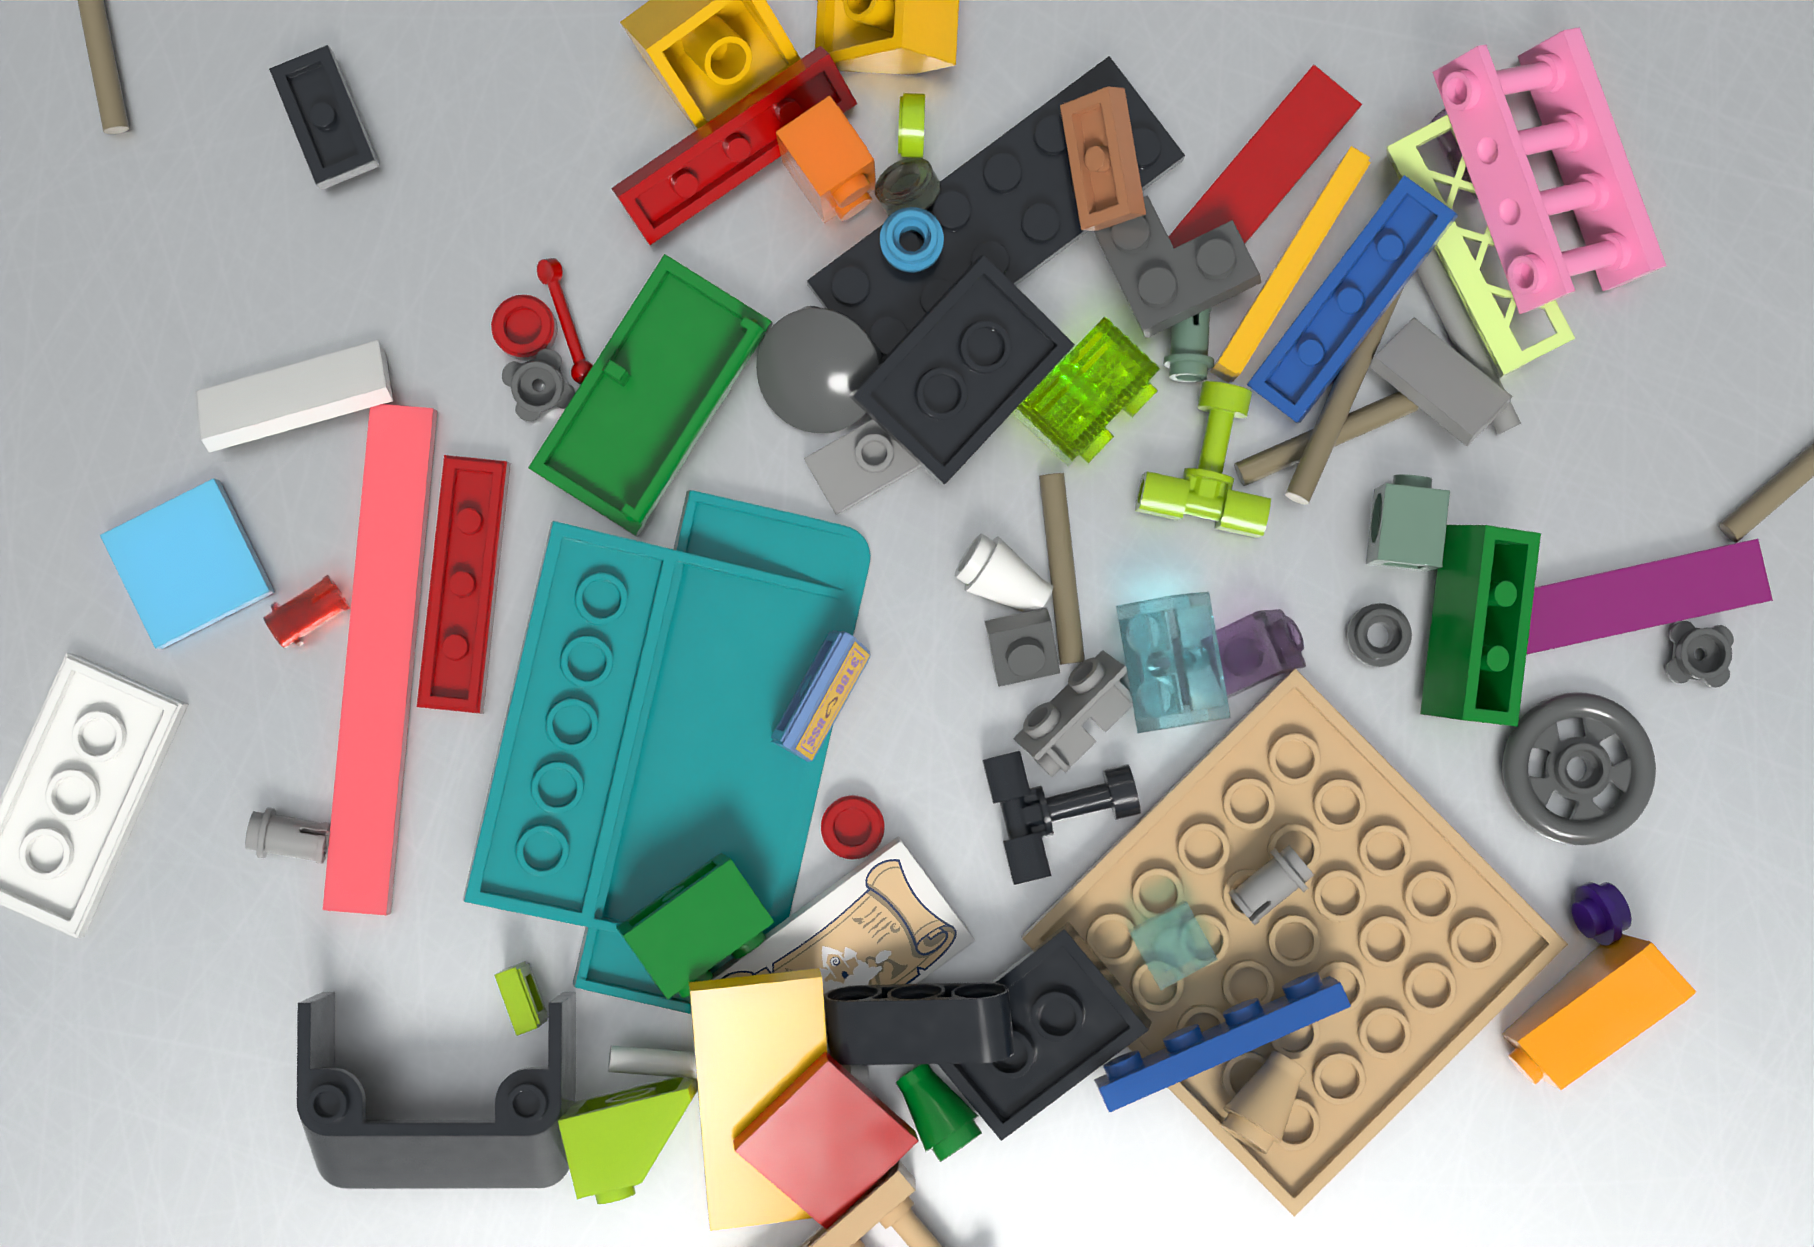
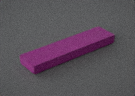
[1527,539,1773,654]

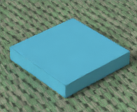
[100,478,275,649]

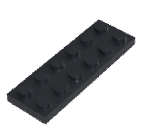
[807,56,1185,359]

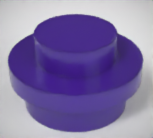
[1572,882,1632,946]

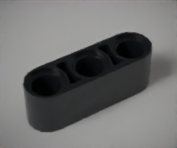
[824,982,1014,1065]

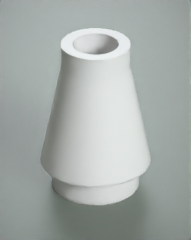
[954,533,1053,612]

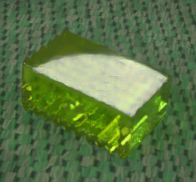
[1014,316,1160,467]

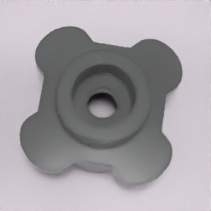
[502,349,575,421]
[1666,621,1734,688]

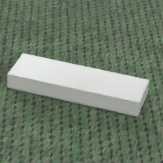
[196,340,393,453]

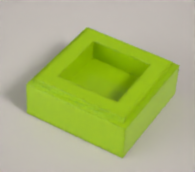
[494,961,549,1036]

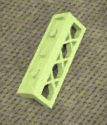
[1386,114,1575,377]

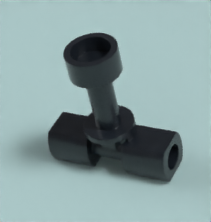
[982,751,1141,885]

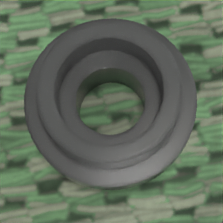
[1347,603,1412,667]

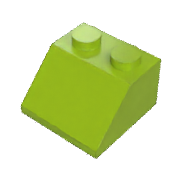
[558,1077,698,1204]

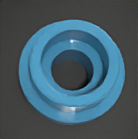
[880,207,944,272]

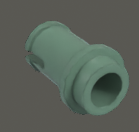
[1163,307,1214,382]

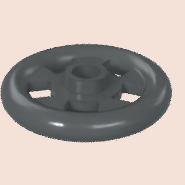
[1502,692,1656,845]

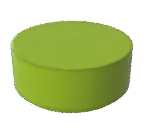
[898,93,925,158]

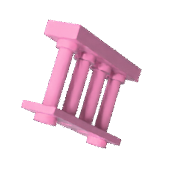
[1432,27,1666,314]

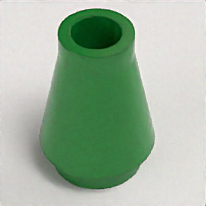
[895,1064,982,1162]

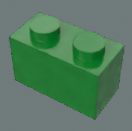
[616,853,774,1000]

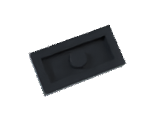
[269,45,380,190]

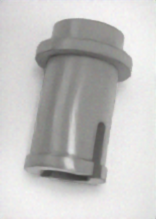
[245,807,331,864]
[1228,845,1314,925]

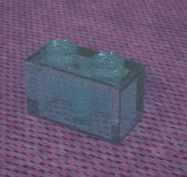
[1116,592,1231,733]

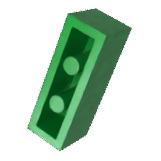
[1420,525,1541,727]

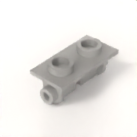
[1013,650,1142,777]

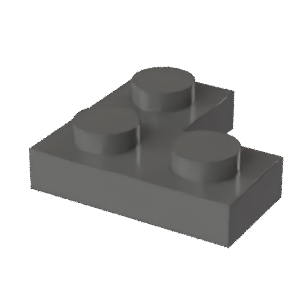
[1093,195,1262,339]

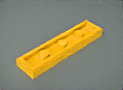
[1210,146,1371,383]

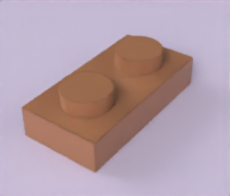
[1060,86,1146,231]

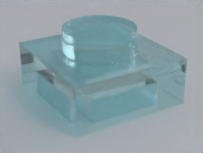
[1128,900,1218,990]

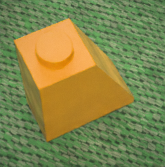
[1502,934,1696,1090]

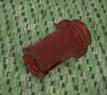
[263,574,351,649]

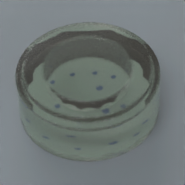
[874,158,941,216]

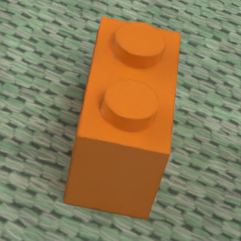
[776,95,876,223]

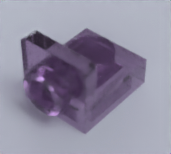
[1193,609,1306,700]

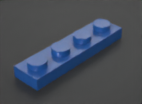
[1247,175,1458,423]
[1094,972,1351,1113]

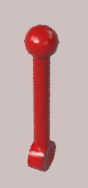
[537,258,593,384]

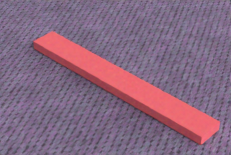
[323,404,437,916]

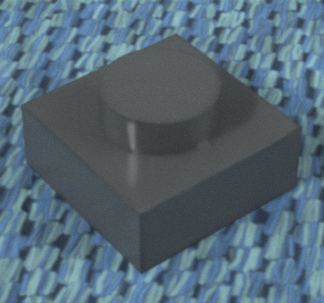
[985,607,1060,687]

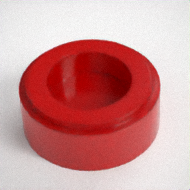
[491,295,558,361]
[821,795,885,860]

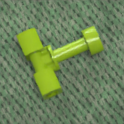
[1135,381,1271,538]

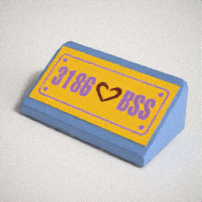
[771,631,871,762]

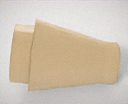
[1221,1051,1306,1154]

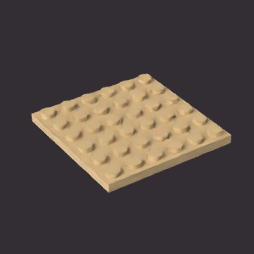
[1021,668,1568,1217]

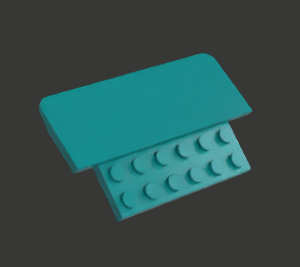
[463,490,871,1014]

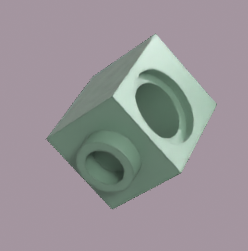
[1366,474,1450,572]

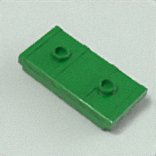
[528,254,773,537]

